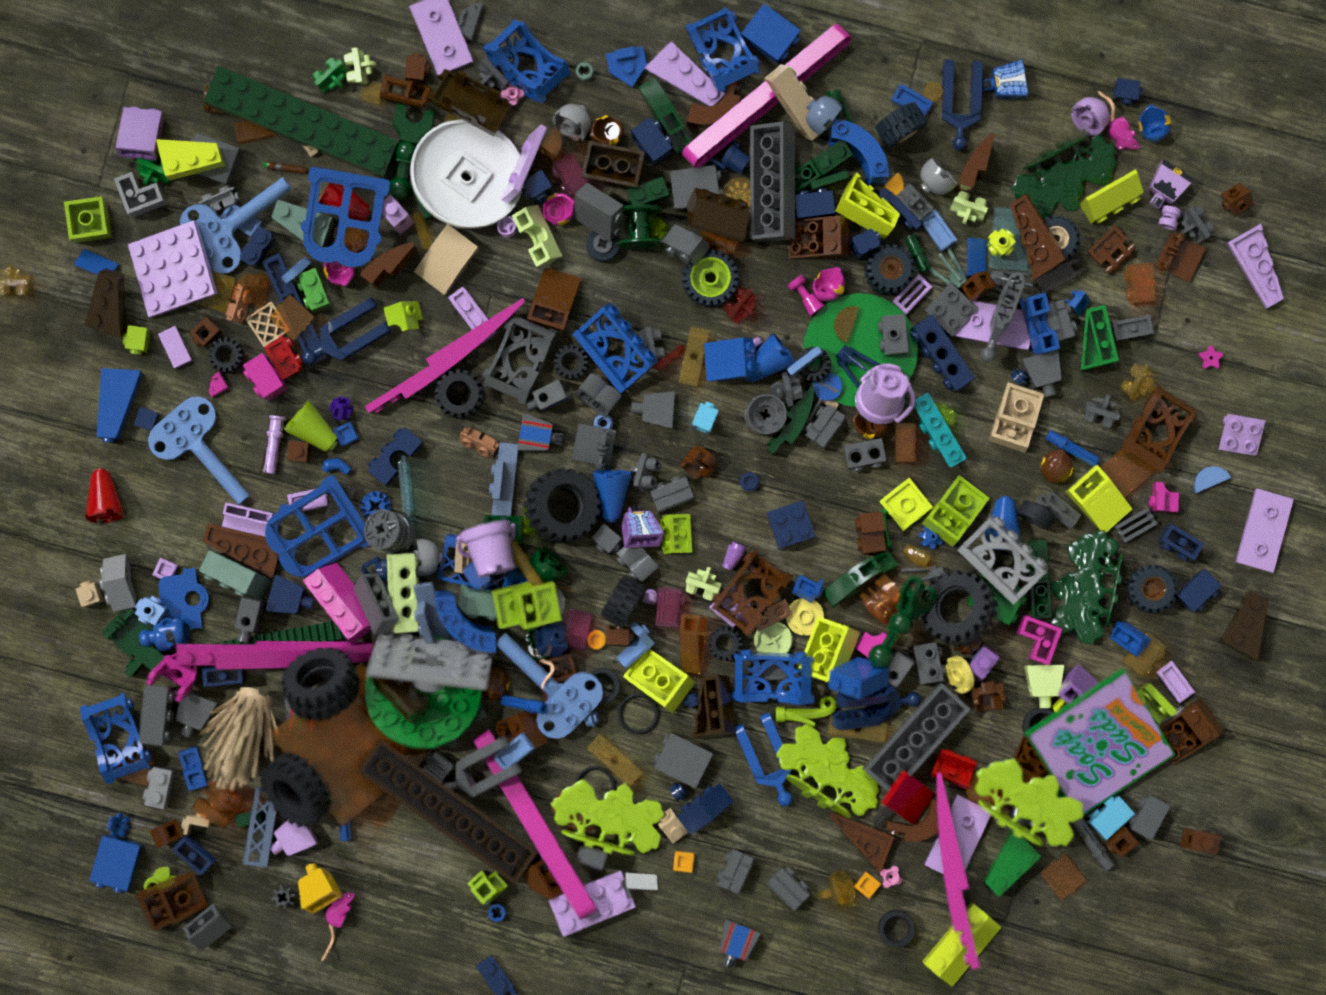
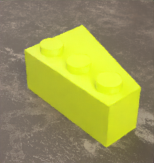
[156,139,225,180]

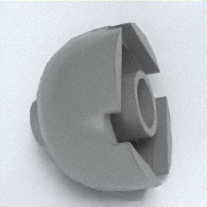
[552,104,591,141]
[920,157,957,195]
[411,539,442,577]

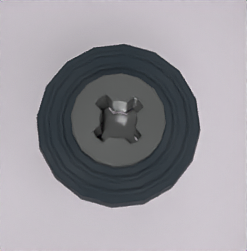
[586,231,620,262]

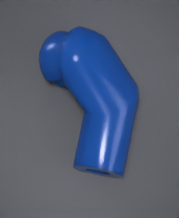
[322,458,352,475]

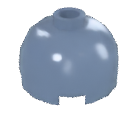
[806,96,843,135]

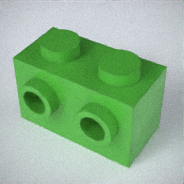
[297,268,332,313]

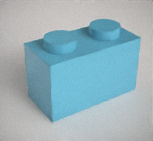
[691,402,719,435]
[1088,796,1135,840]

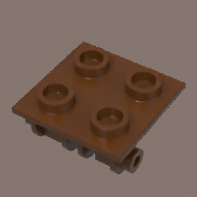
[1155,232,1206,282]

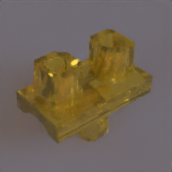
[0,264,31,295]
[1120,364,1155,401]

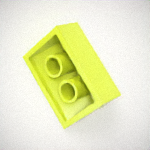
[1080,169,1144,224]

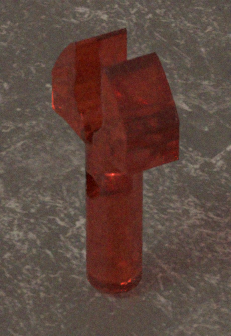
[654,344,686,372]

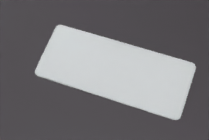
[626,873,658,890]

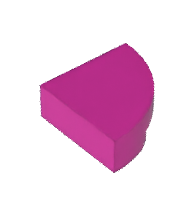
[209,371,229,398]

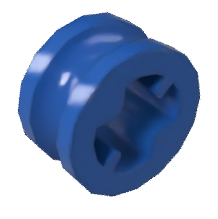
[488,903,506,922]

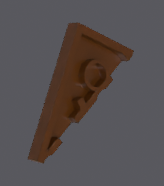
[829,812,894,872]

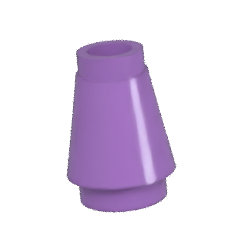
[722,541,746,571]

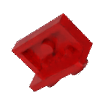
[264,335,304,381]
[931,749,977,789]

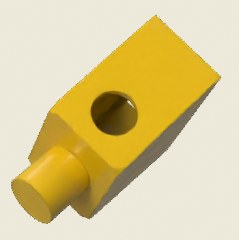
[298,863,342,914]

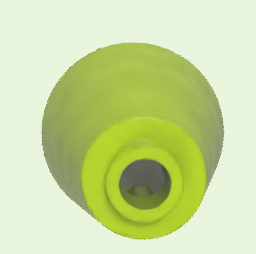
[284,401,338,452]

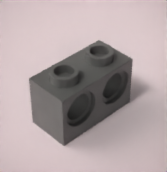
[843,438,886,472]

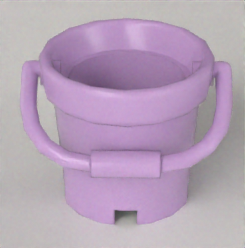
[855,364,915,424]
[457,521,515,578]

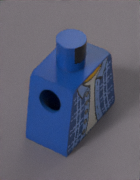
[982,60,1028,100]

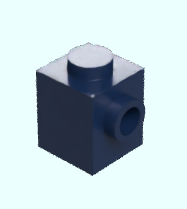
[1112,78,1143,106]

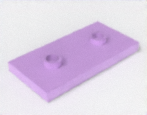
[410,0,473,77]
[501,124,547,203]
[953,301,1030,351]
[1235,488,1294,573]
[924,795,991,874]

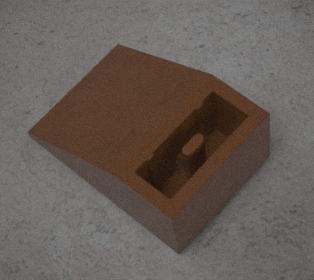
[788,216,850,259]
[527,267,582,333]
[1159,697,1224,765]
[1000,736,1050,790]

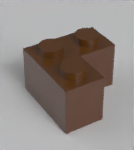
[854,511,886,554]

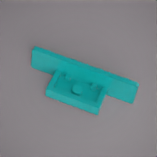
[914,393,966,468]

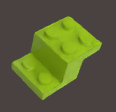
[491,582,561,630]

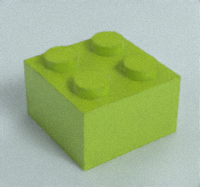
[64,196,112,243]

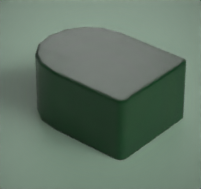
[234,811,264,828]

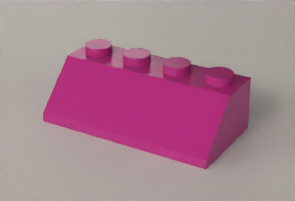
[303,563,372,645]

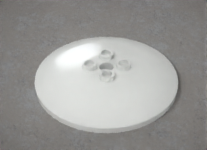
[410,120,523,229]

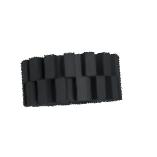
[208,337,245,373]
[554,345,589,380]
[796,346,831,382]
[708,626,743,661]

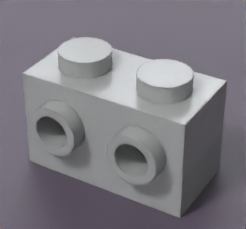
[143,766,176,809]

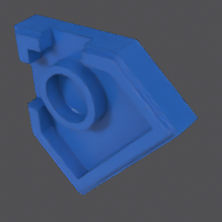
[606,46,647,88]

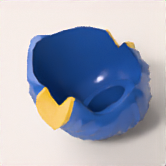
[1138,104,1171,142]

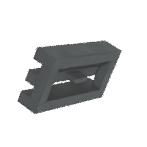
[1114,507,1158,543]

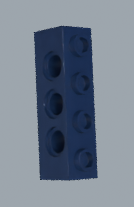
[910,314,975,392]

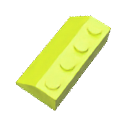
[922,902,1001,987]

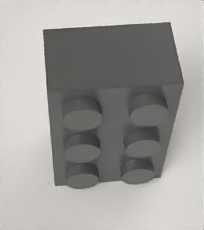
[139,685,177,746]

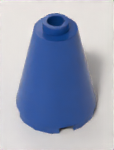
[744,333,795,383]
[593,469,631,522]
[982,496,1021,551]

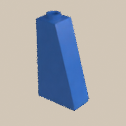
[97,368,144,443]

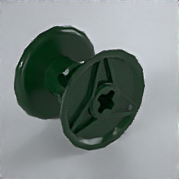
[616,205,664,249]

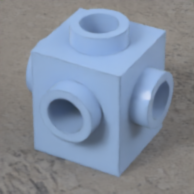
[135,596,168,625]

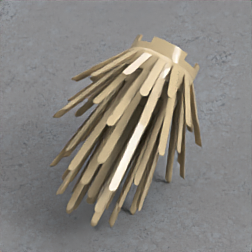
[200,687,279,791]

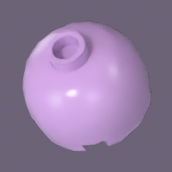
[1071,97,1110,136]

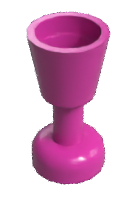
[787,275,825,316]

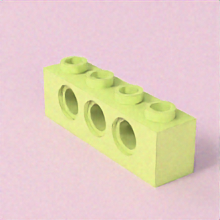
[387,553,419,633]

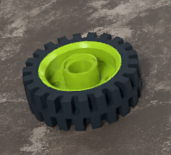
[682,249,739,307]

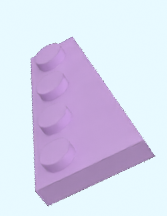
[645,42,725,106]
[1227,224,1284,309]

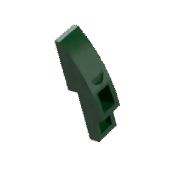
[638,78,692,154]
[795,140,855,194]
[767,386,814,455]
[1026,539,1051,619]
[823,550,898,608]

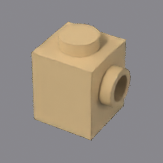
[75,580,104,607]

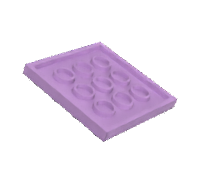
[128,220,218,317]

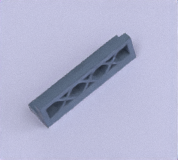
[243,787,276,867]

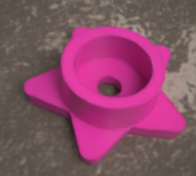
[1198,345,1223,369]

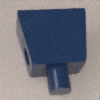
[266,575,314,614]

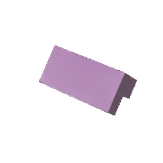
[222,502,274,536]

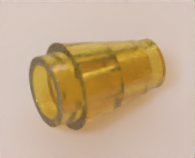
[902,544,932,568]

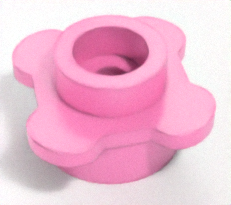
[501,83,524,105]
[880,866,902,888]

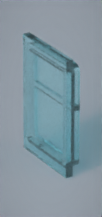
[988,207,1028,272]
[398,455,415,519]

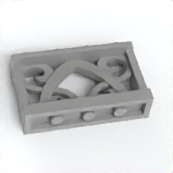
[958,515,1048,605]

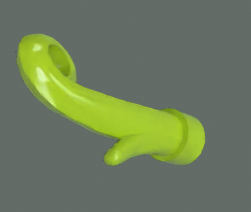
[776,696,837,726]

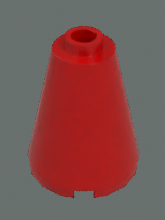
[318,182,371,221]
[85,468,125,523]

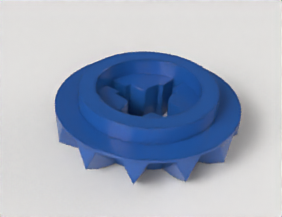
[360,491,391,519]

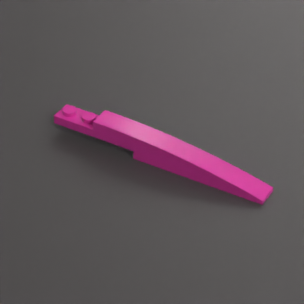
[365,298,526,414]
[177,641,373,669]
[936,773,980,969]

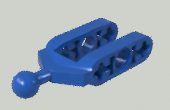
[735,712,793,807]

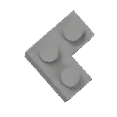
[114,172,167,218]
[99,554,136,612]

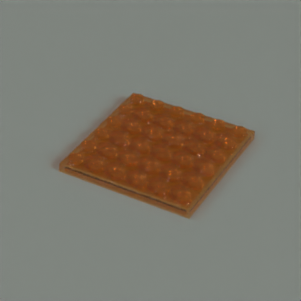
[270,663,431,826]

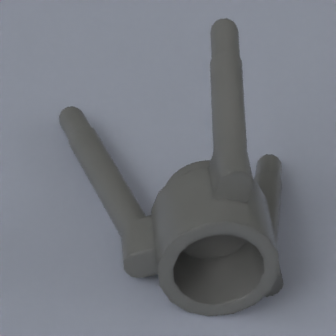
[990,269,1033,298]
[901,565,944,587]

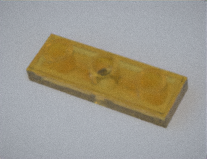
[678,327,709,387]
[827,715,888,743]
[587,734,643,787]

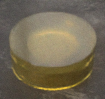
[923,81,943,102]

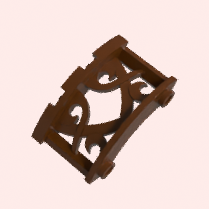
[1120,385,1197,474]
[712,549,793,636]

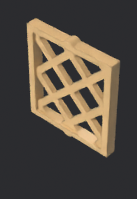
[245,301,291,347]

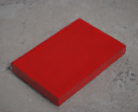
[881,771,935,825]

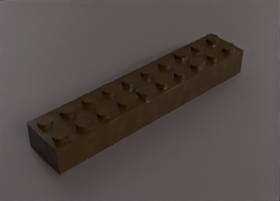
[355,739,538,884]

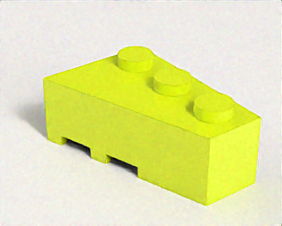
[836,172,900,239]

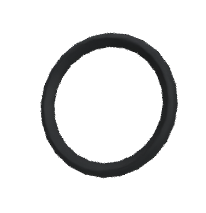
[618,693,659,734]
[575,766,615,791]

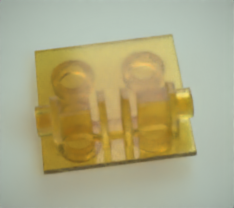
[194,271,237,313]

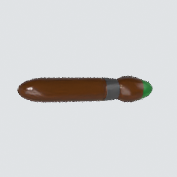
[263,161,309,174]

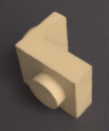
[657,809,688,843]
[181,812,213,835]

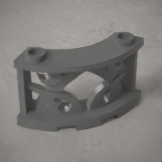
[482,314,557,405]

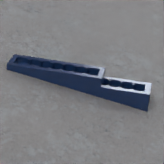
[262,253,328,365]

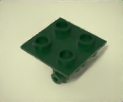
[102,608,153,657]

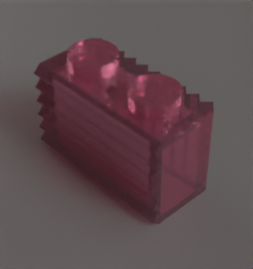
[551,152,589,198]
[656,587,685,628]
[563,609,593,651]

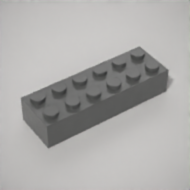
[750,122,795,243]
[862,683,970,793]

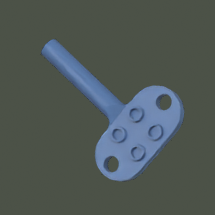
[180,177,292,273]
[148,397,250,505]
[495,633,603,739]

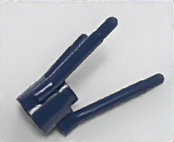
[836,345,880,388]

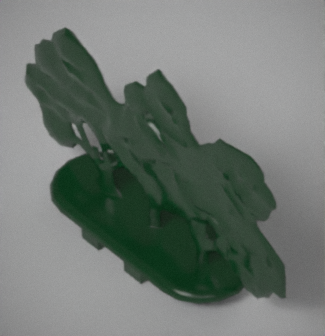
[1011,132,1116,219]
[1050,530,1124,645]

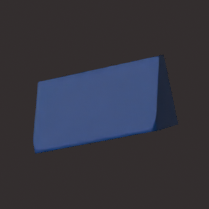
[966,238,986,278]
[74,249,119,276]
[1110,621,1152,657]

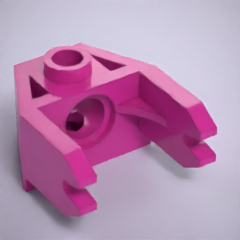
[146,653,197,702]

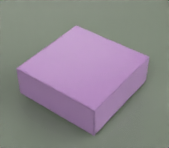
[152,558,179,579]

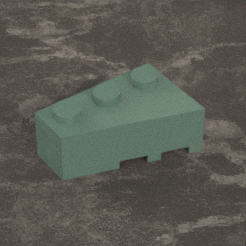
[271,200,335,247]
[199,550,272,600]

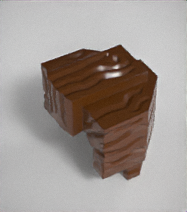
[680,445,718,480]
[971,681,1005,712]

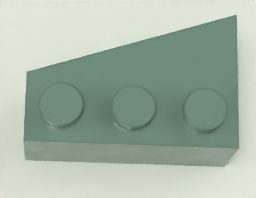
[458,584,497,620]

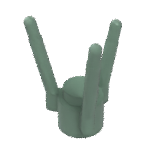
[929,247,968,288]

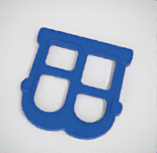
[301,167,390,267]
[265,475,369,577]

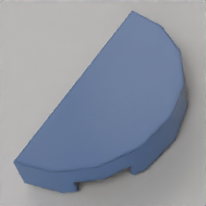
[1193,466,1231,493]

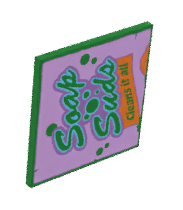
[1024,668,1175,815]

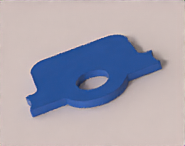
[158,567,209,630]

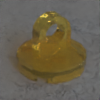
[817,870,855,909]

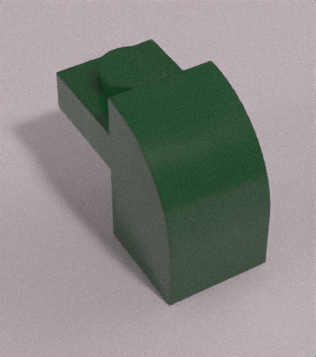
[124,646,166,678]

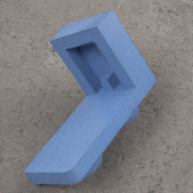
[616,621,655,668]

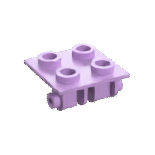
[1219,414,1266,456]

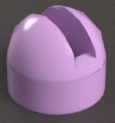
[642,589,658,604]

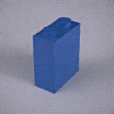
[741,4,801,64]
[704,337,757,382]
[829,657,889,700]
[90,834,143,893]

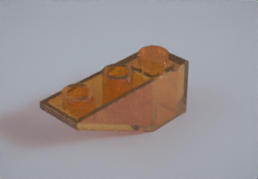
[680,614,708,674]

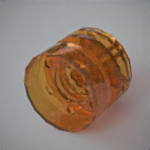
[859,574,900,625]
[192,779,244,829]

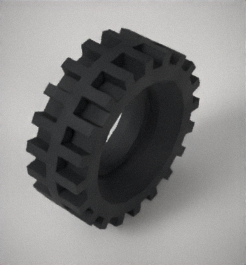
[921,570,998,647]
[260,752,333,828]

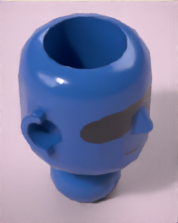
[139,618,189,651]

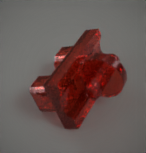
[723,287,757,324]

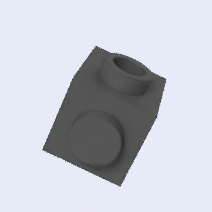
[592,524,622,554]

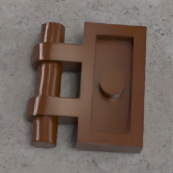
[1086,225,1136,275]

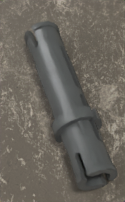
[1071,818,1115,872]

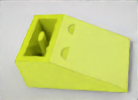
[1065,465,1132,532]

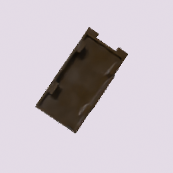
[427,68,512,137]

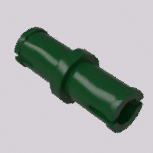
[904,234,932,273]

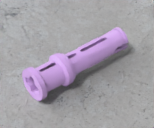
[263,415,286,474]

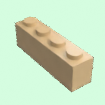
[764,64,829,141]

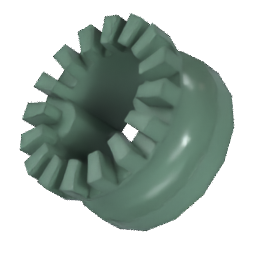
[576,62,593,81]

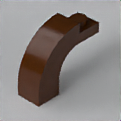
[687,80,741,128]
[885,799,952,842]

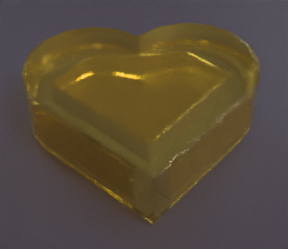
[360,81,382,106]

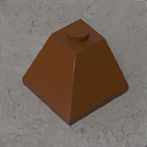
[522,859,563,900]

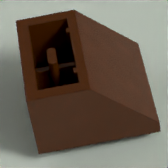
[494,710,548,748]

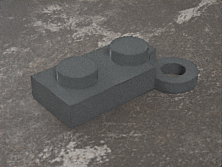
[1036,491,1081,529]

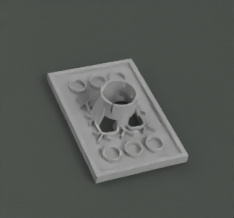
[368,632,494,692]

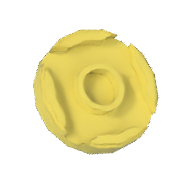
[786,598,824,636]
[945,655,974,694]

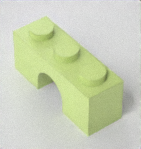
[512,205,562,267]

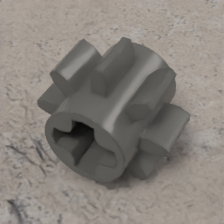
[271,884,296,909]

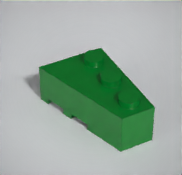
[1081,305,1119,371]
[983,828,1041,897]

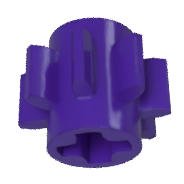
[329,397,354,420]

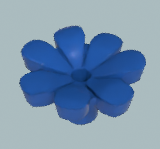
[919,526,943,549]
[108,813,129,838]

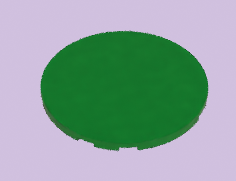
[803,293,918,408]
[365,636,482,749]

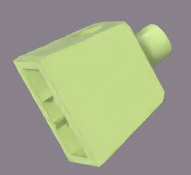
[1024,665,1064,708]

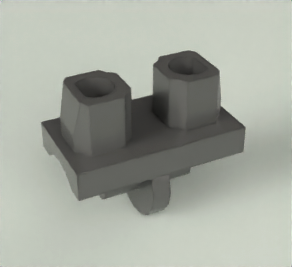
[478,57,509,92]
[896,183,933,221]
[1180,206,1214,244]
[640,326,665,359]
[770,371,803,406]
[1084,394,1120,428]
[629,453,661,493]

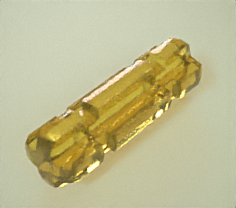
[412,212,432,249]

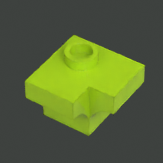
[384,301,423,331]
[467,871,509,906]

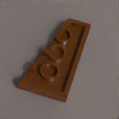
[1010,194,1067,280]
[203,523,279,579]

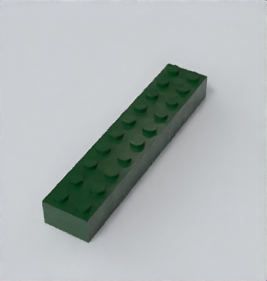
[204,66,398,179]

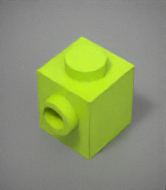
[123,325,151,355]

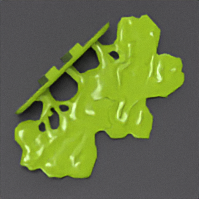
[776,724,879,818]
[975,759,1083,846]
[551,779,664,855]

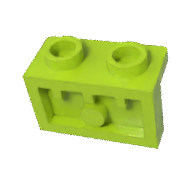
[660,514,692,554]
[1138,683,1177,723]

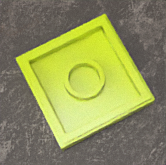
[879,478,933,531]

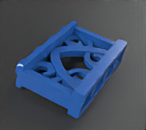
[572,303,658,394]

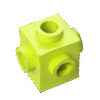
[986,228,1016,258]

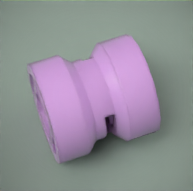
[1158,206,1182,230]
[497,216,517,238]

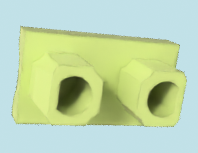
[344,48,376,85]
[950,191,988,224]
[685,566,722,601]

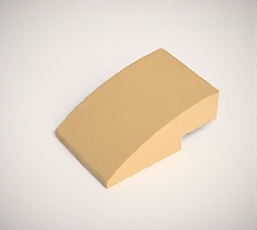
[415,224,479,295]
[989,382,1044,453]

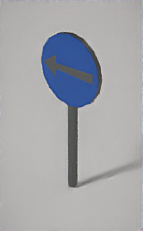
[802,373,842,431]

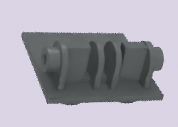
[925,282,978,336]
[572,423,616,469]

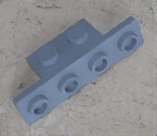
[489,443,518,515]
[413,583,450,643]

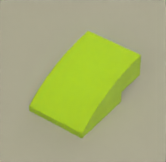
[922,475,989,547]

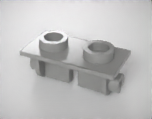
[198,185,240,212]

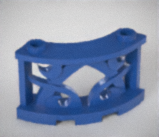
[685,7,760,93]
[483,20,571,103]
[829,119,889,185]
[434,590,496,652]
[733,650,814,705]
[80,692,152,784]

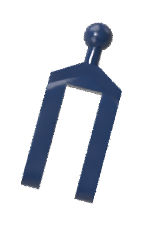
[941,59,983,151]
[302,298,392,365]
[832,685,921,730]

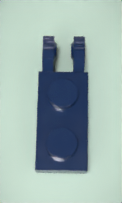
[879,189,921,231]
[476,954,519,995]

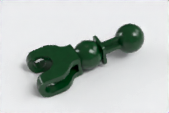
[388,103,434,202]
[868,576,938,669]

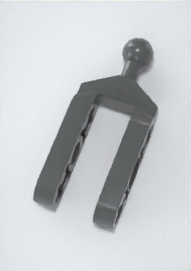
[980,272,1025,363]
[443,736,522,797]

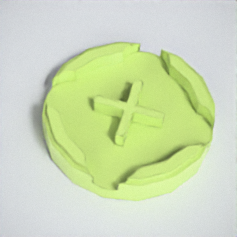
[754,622,792,653]

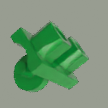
[312,57,349,94]
[136,157,170,186]

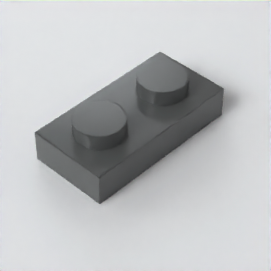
[1111,315,1154,341]

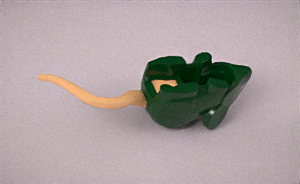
[525,627,554,689]

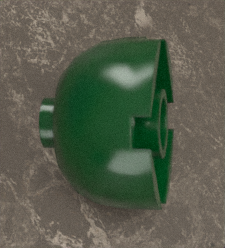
[529,547,568,583]

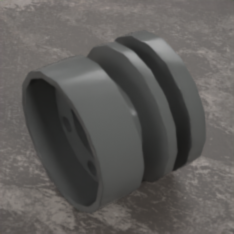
[744,394,787,435]
[364,509,416,554]

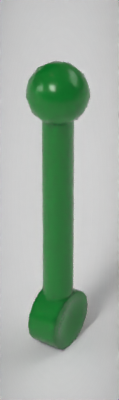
[880,509,892,548]

